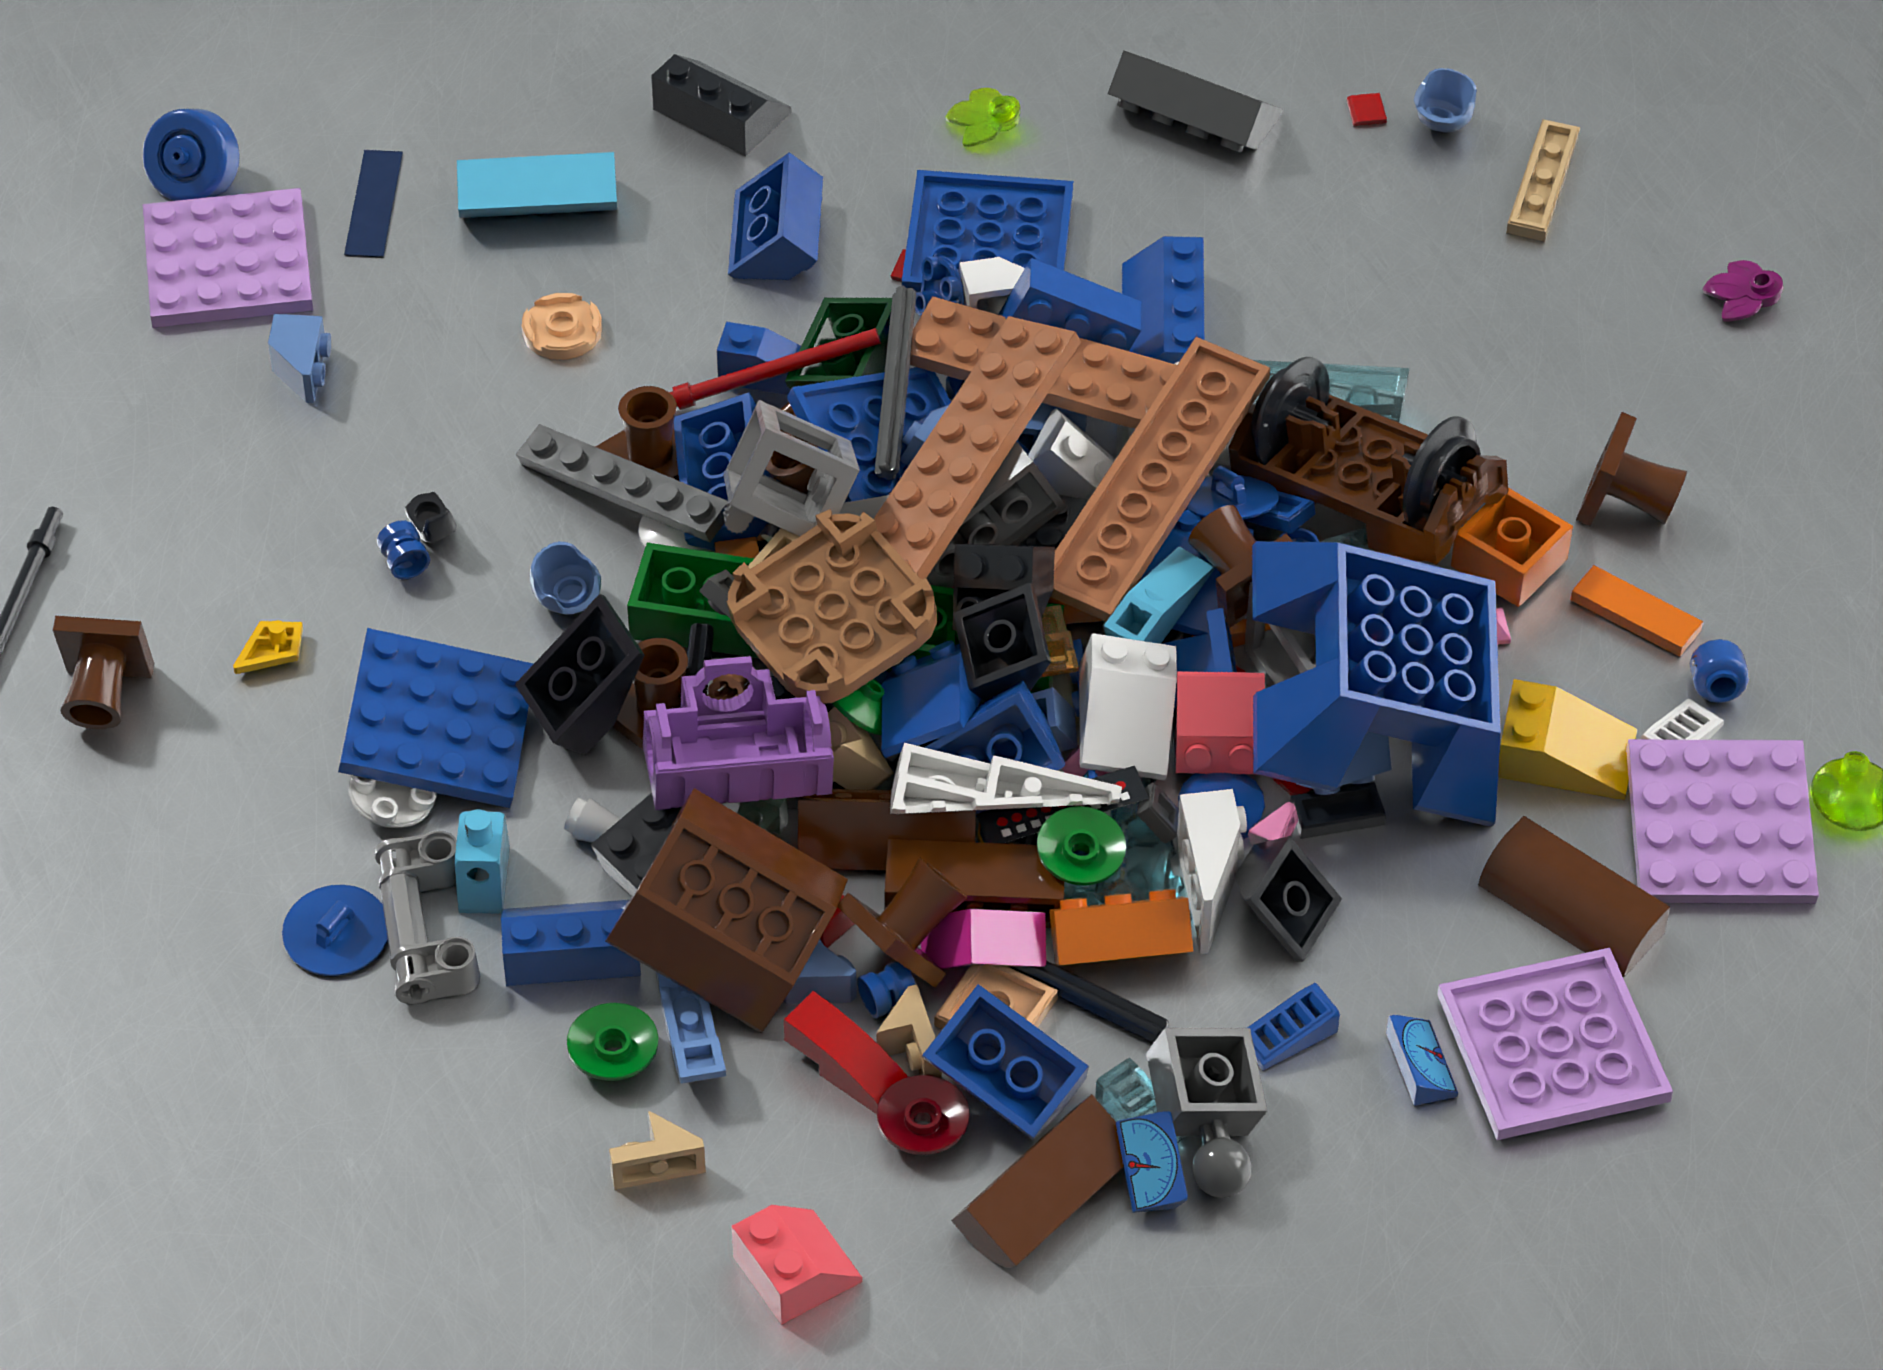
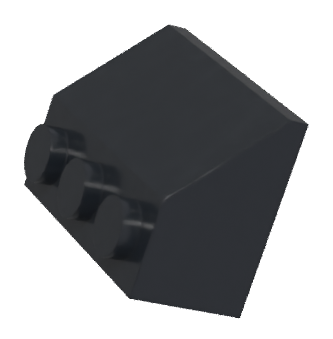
[651,54,792,156]

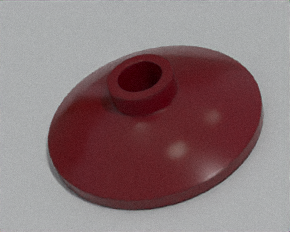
[877,1075,969,1155]

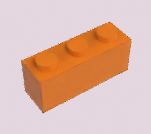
[1049,889,1193,965]

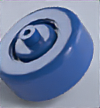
[143,109,240,201]

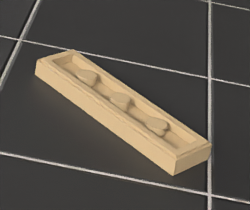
[1506,119,1580,242]

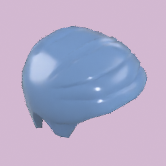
[1414,68,1477,133]
[530,541,601,615]

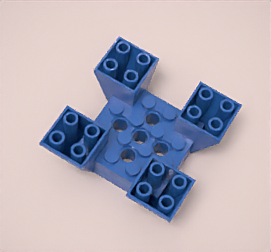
[1252,541,1501,827]

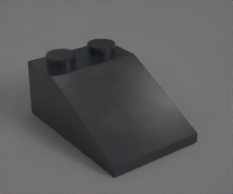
[515,594,645,755]

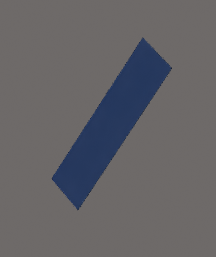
[344,150,403,257]

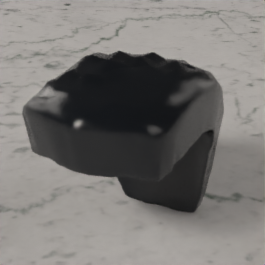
[404,492,457,543]

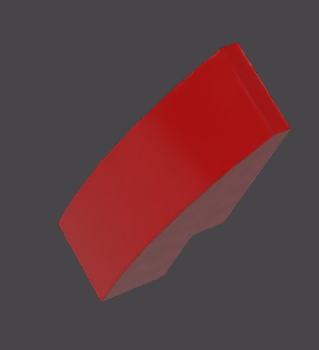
[784,991,908,1114]

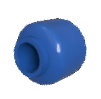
[1689,639,1749,703]

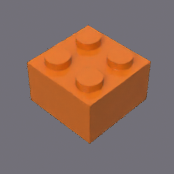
[1451,488,1573,607]

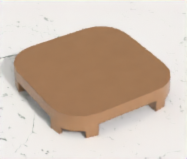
[726,509,937,703]

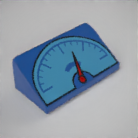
[1386,1015,1458,1106]
[1116,1111,1188,1213]

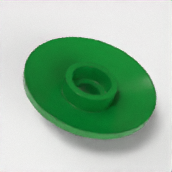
[832,679,885,735]
[1037,806,1126,885]
[567,1003,659,1081]

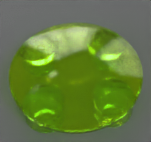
[1811,751,1883,831]

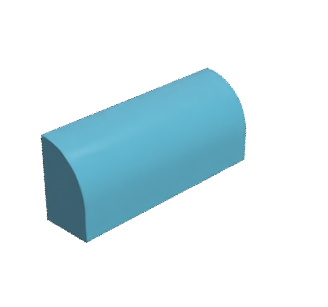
[457,152,617,218]

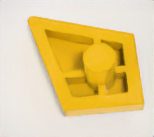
[233,620,303,674]

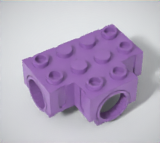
[643,656,834,810]

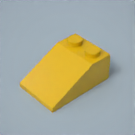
[1498,679,1637,800]

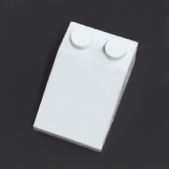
[1079,633,1177,780]
[1176,789,1247,955]

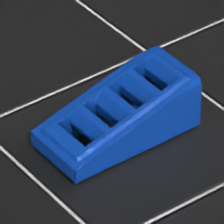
[1247,983,1340,1071]

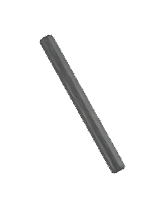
[875,286,917,481]

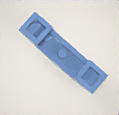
[656,972,726,1084]

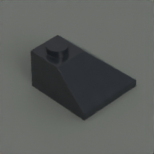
[953,583,1051,702]
[1234,836,1342,962]

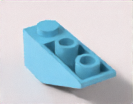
[1104,547,1215,644]

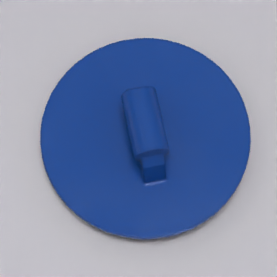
[1185,466,1279,519]
[282,885,388,976]

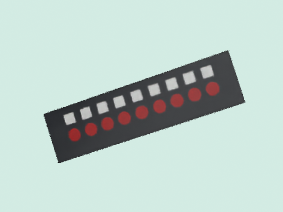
[976,765,1149,843]

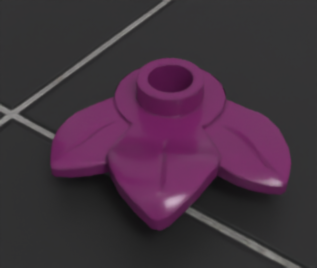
[1702,260,1784,321]

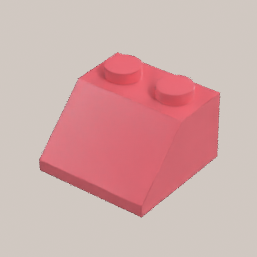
[1174,671,1265,774]
[731,1205,862,1325]

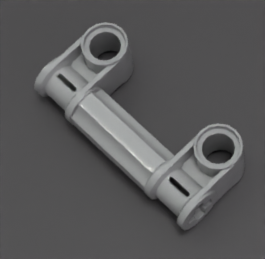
[374,831,480,1004]

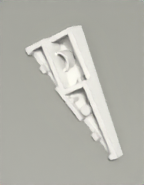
[890,743,1122,814]

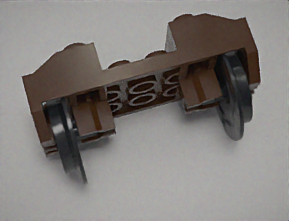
[1228,357,1509,565]

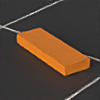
[1570,565,1703,657]

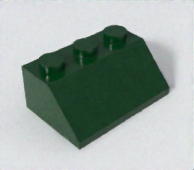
[785,297,892,389]

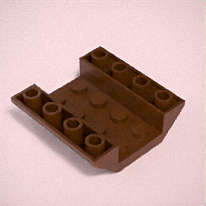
[605,788,848,1033]

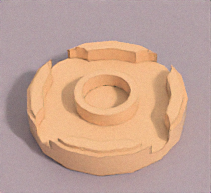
[522,293,602,360]

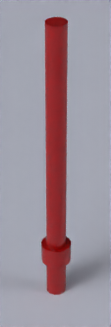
[669,328,881,410]

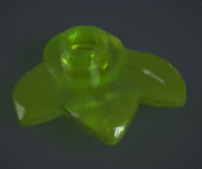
[945,88,1021,147]

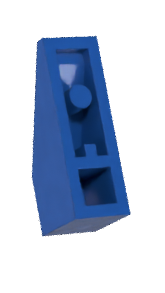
[717,321,801,395]

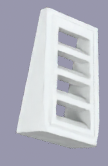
[1640,698,1724,740]

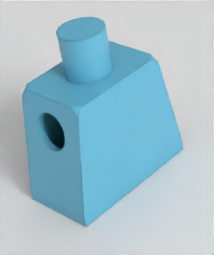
[455,809,510,914]

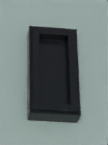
[1290,782,1386,839]

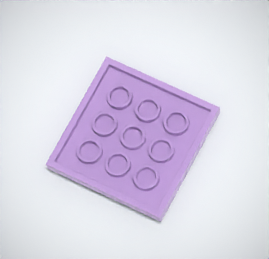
[143,188,313,328]
[1626,739,1819,904]
[1437,948,1673,1140]

